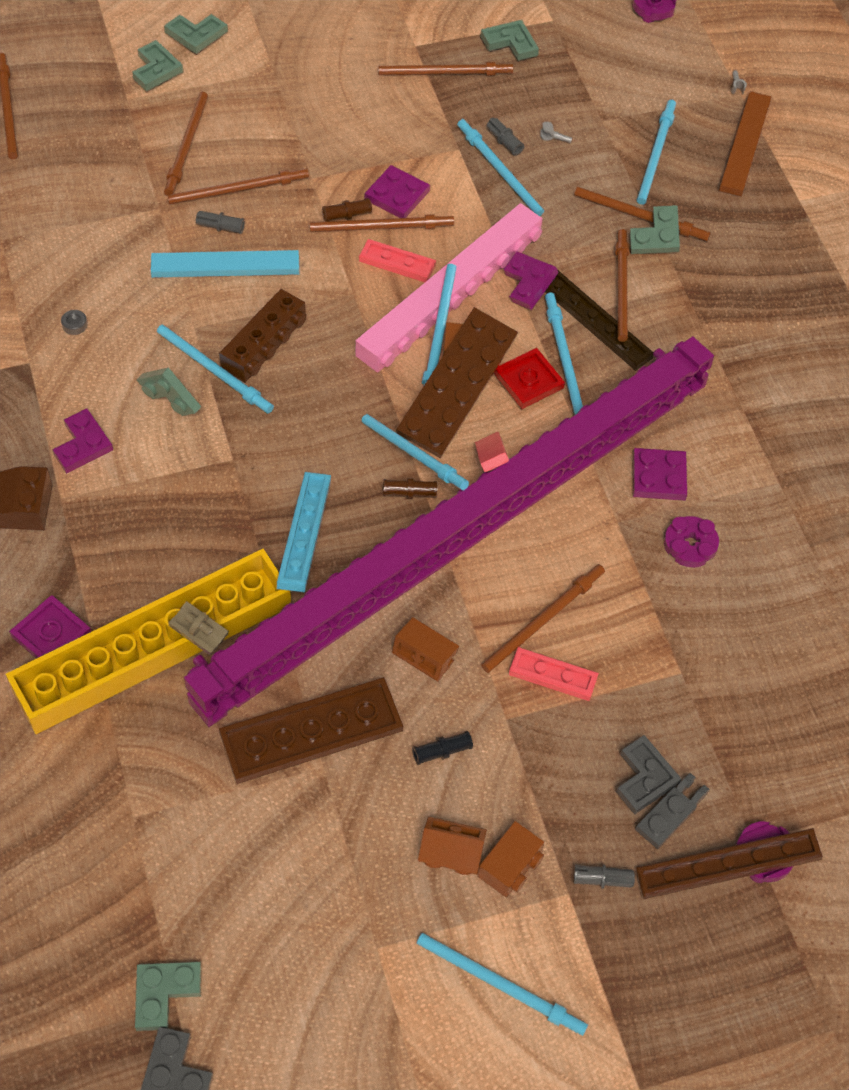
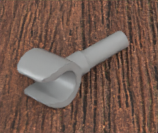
[731,70,747,94]
[540,122,572,143]

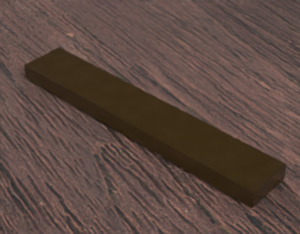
[545,264,654,371]

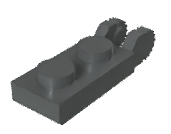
[635,773,710,849]

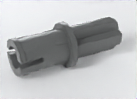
[486,118,525,156]
[196,211,245,234]
[574,864,635,889]

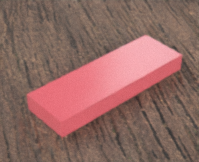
[359,239,436,282]
[475,431,509,472]
[509,647,599,701]

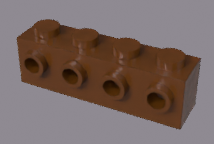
[219,289,307,383]

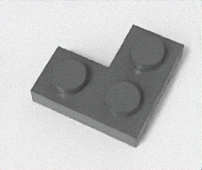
[616,735,681,815]
[141,1027,213,1090]

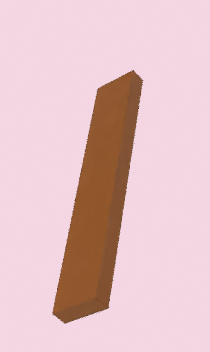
[719,91,772,197]

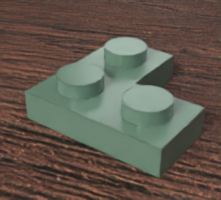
[164,14,228,54]
[481,20,539,61]
[132,40,183,91]
[630,205,680,254]
[137,367,201,416]
[135,962,201,1031]

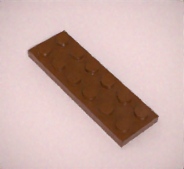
[396,307,518,459]
[219,677,404,784]

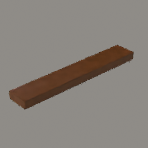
[636,828,823,899]

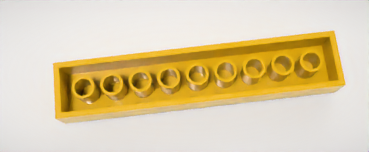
[5,548,291,735]

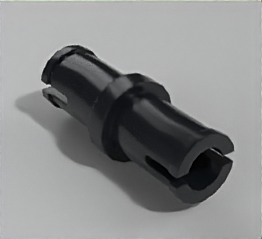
[412,731,473,765]

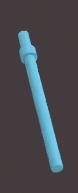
[637,100,676,204]
[457,119,544,216]
[422,264,457,387]
[545,293,583,415]
[157,324,274,414]
[362,414,469,490]
[417,933,588,1036]

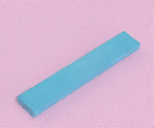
[151,250,299,278]
[277,472,331,592]

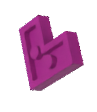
[504,252,558,310]
[52,408,113,474]

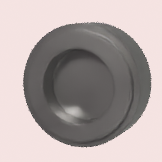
[61,310,88,335]

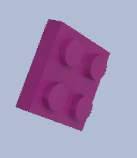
[364,165,430,218]
[633,448,687,501]
[9,595,91,659]

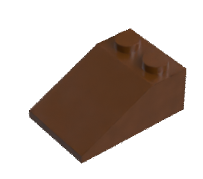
[0,466,53,531]

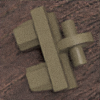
[169,601,228,656]

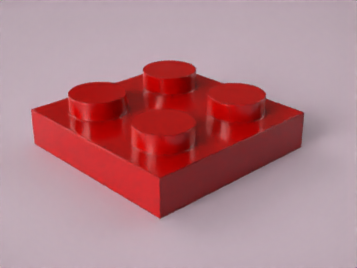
[494,347,565,409]

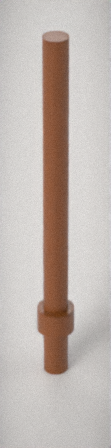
[0,53,18,159]
[379,62,513,76]
[164,91,208,195]
[167,168,309,205]
[574,186,711,242]
[310,214,454,232]
[615,229,630,342]
[481,564,605,673]

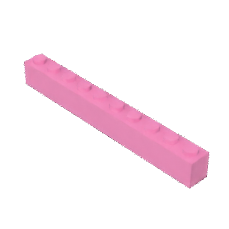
[356,203,542,373]

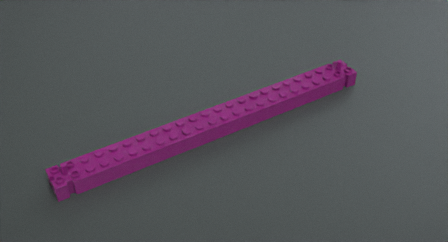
[184,336,714,728]

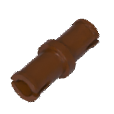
[322,198,372,221]
[383,478,437,499]

